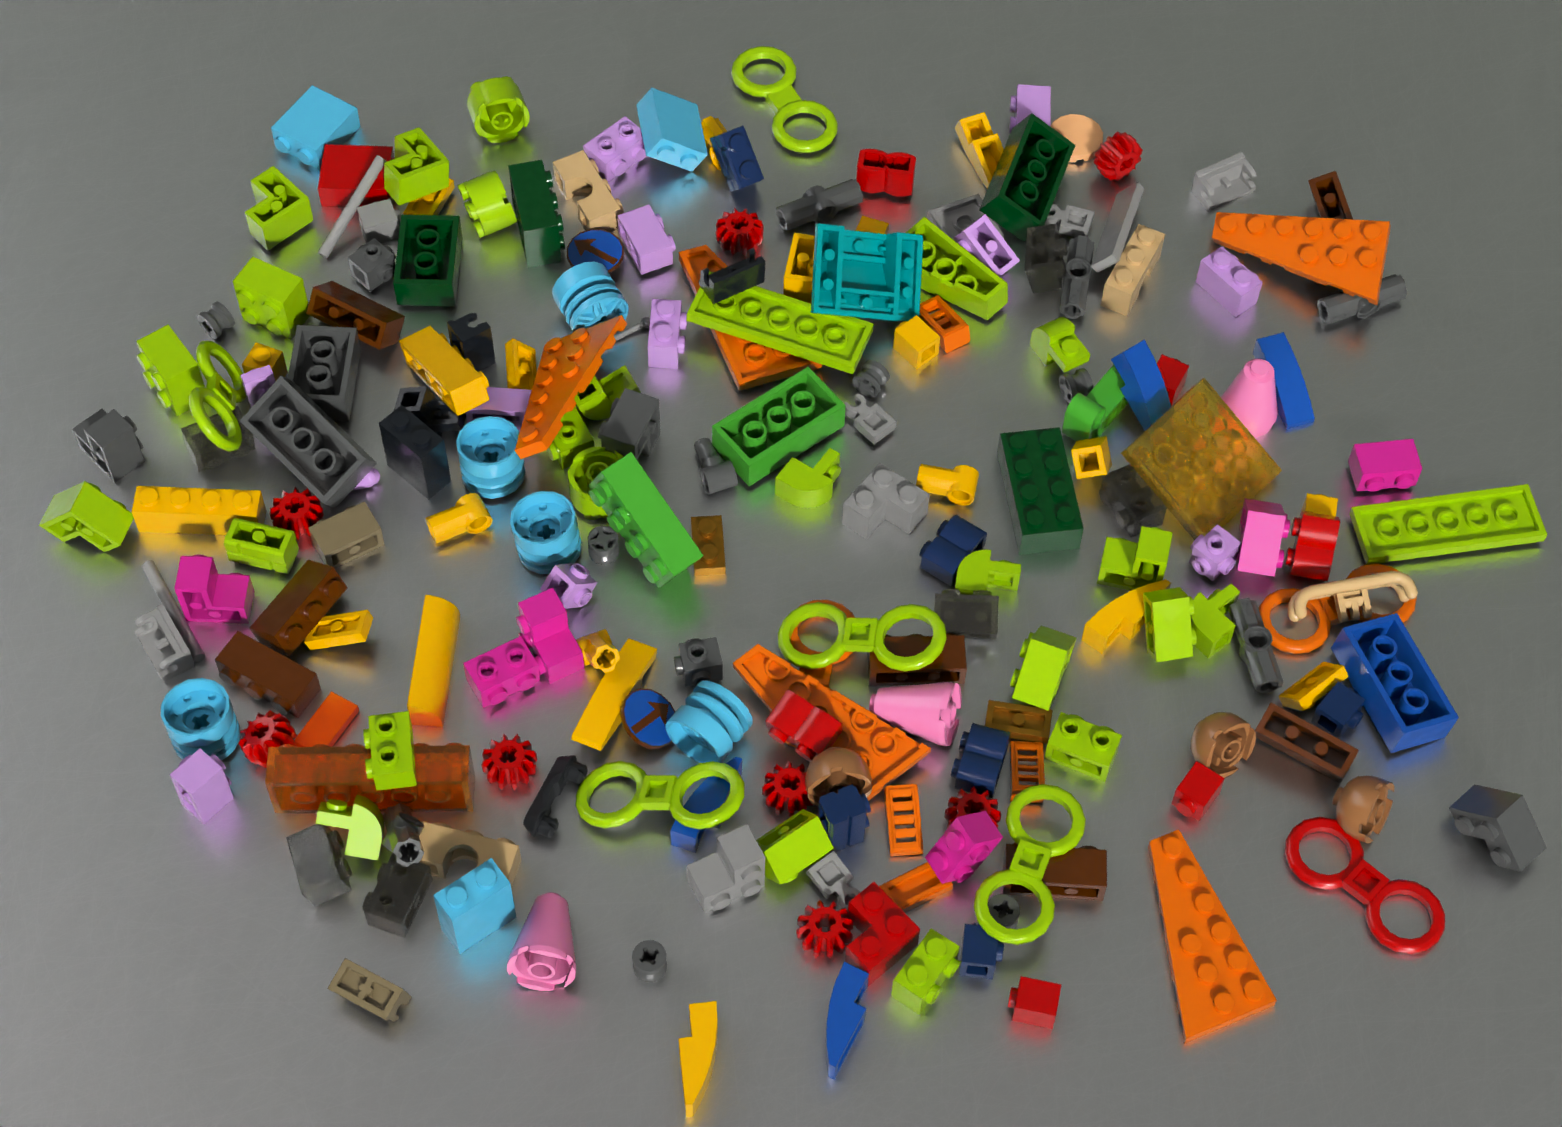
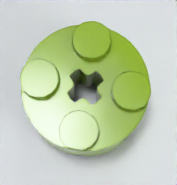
[467,76,530,143]
[457,171,517,238]
[568,447,623,520]

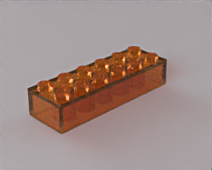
[265,743,475,813]

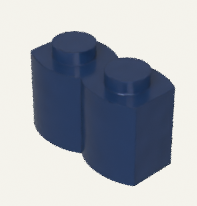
[919,515,987,586]
[951,723,1010,799]

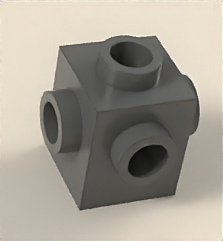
[348,238,396,292]
[674,637,723,687]

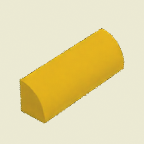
[407,595,460,727]

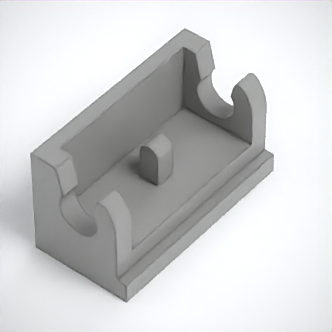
[1191,152,1257,212]
[135,603,195,682]

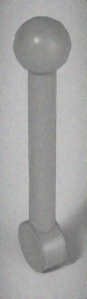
[614,317,650,341]

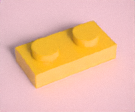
[403,178,455,215]
[505,338,537,390]
[304,609,373,650]
[1278,662,1349,711]

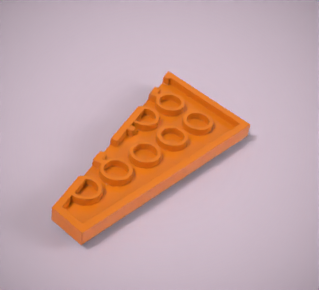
[1212,212,1391,306]
[679,245,822,391]
[515,315,627,459]
[733,644,931,801]
[1148,829,1277,1044]

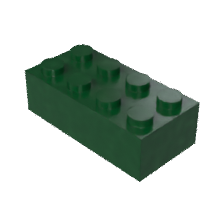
[979,113,1075,242]
[997,427,1084,555]

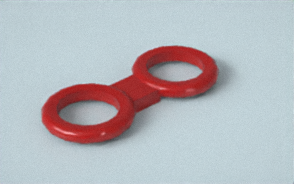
[1285,817,1445,954]

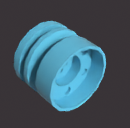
[552,261,629,332]
[456,416,525,499]
[510,491,582,574]
[161,678,240,760]
[665,681,753,763]

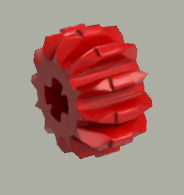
[1093,132,1143,181]
[716,207,764,256]
[270,487,324,541]
[239,710,297,768]
[481,734,537,790]
[762,760,814,817]
[944,786,1001,829]
[796,900,854,959]

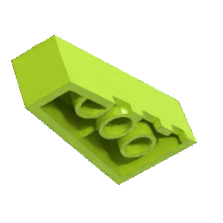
[906,217,1008,320]

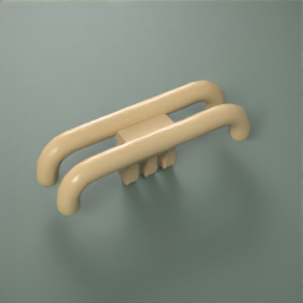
[1288,571,1418,623]

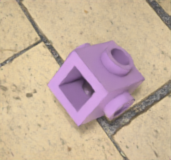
[1189,524,1241,581]
[540,563,597,609]

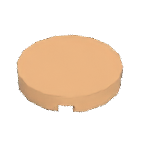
[1050,114,1103,162]

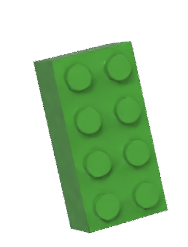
[712,367,846,486]
[587,452,704,588]

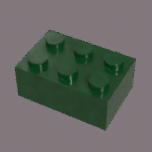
[508,160,565,268]
[393,215,463,306]

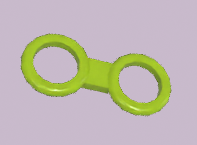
[731,46,838,153]
[189,340,246,452]
[777,602,947,672]
[575,761,744,829]
[973,784,1086,945]

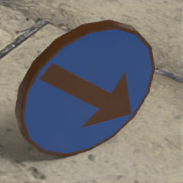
[567,229,624,273]
[620,688,675,749]

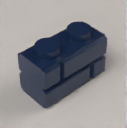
[710,125,764,192]
[818,785,871,853]

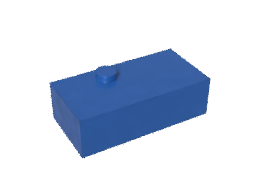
[1331,613,1459,753]

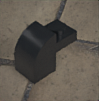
[394,386,466,437]

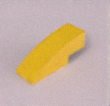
[955,112,1004,189]
[1081,579,1171,654]
[678,1001,718,1117]

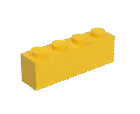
[399,326,490,416]
[131,486,266,535]

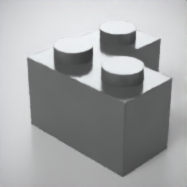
[598,388,660,460]
[72,409,145,483]
[1449,784,1547,872]

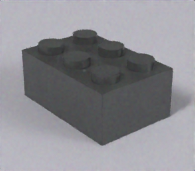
[287,325,361,422]

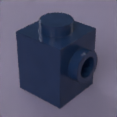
[1311,681,1365,739]
[959,922,1004,979]

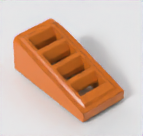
[919,295,970,353]
[1010,741,1045,803]
[884,784,923,856]

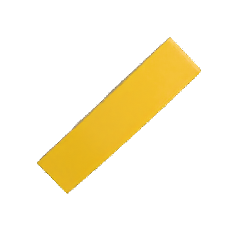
[571,638,657,751]

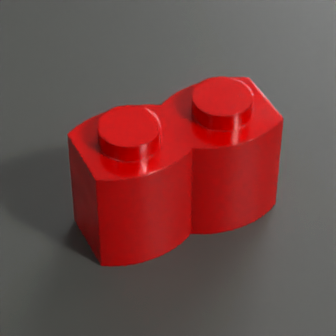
[856,149,916,197]
[1285,511,1340,581]
[765,690,843,761]

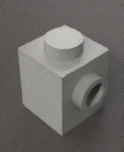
[356,199,401,244]

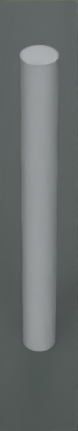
[317,155,387,258]
[142,560,205,662]

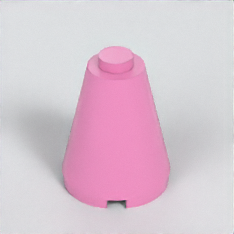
[1217,359,1278,438]
[869,682,962,746]
[507,892,576,991]

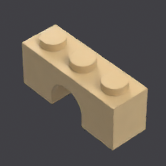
[553,150,624,232]
[1100,224,1165,316]
[412,821,521,888]

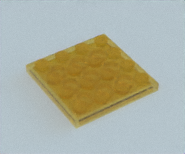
[1121,378,1282,540]

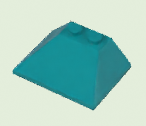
[811,223,923,322]

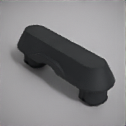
[523,755,588,838]

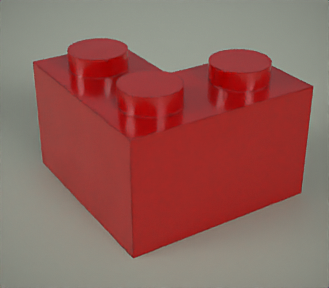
[845,882,920,986]

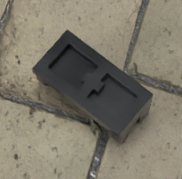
[699,248,765,304]
[447,313,496,372]

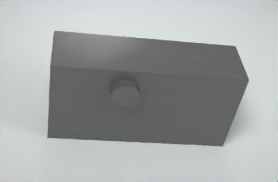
[239,376,377,508]

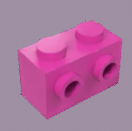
[1348,439,1422,492]
[463,636,540,708]
[925,811,1003,884]

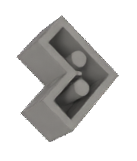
[842,463,930,539]
[687,824,765,913]

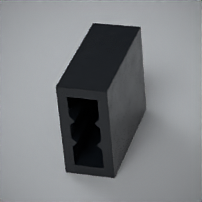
[379,405,451,500]

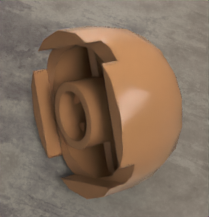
[1190,712,1256,778]
[805,747,872,807]
[1333,776,1395,844]

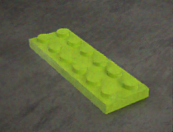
[687,271,874,374]
[1349,484,1547,564]

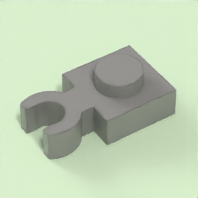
[1044,204,1094,237]
[844,393,897,445]
[806,851,860,911]

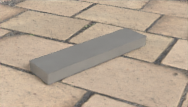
[1091,182,1144,273]

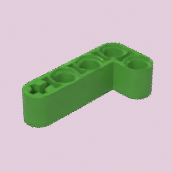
[1062,365,1128,441]

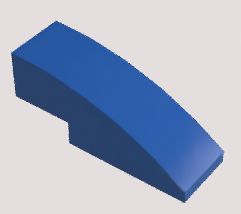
[1252,332,1315,429]
[1111,340,1173,440]
[670,757,742,853]
[826,962,869,1079]

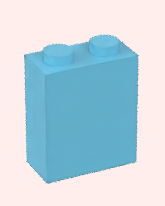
[271,85,361,170]
[636,88,708,172]
[433,858,517,954]

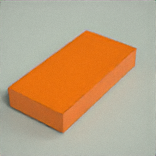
[294,691,359,760]
[879,862,953,913]

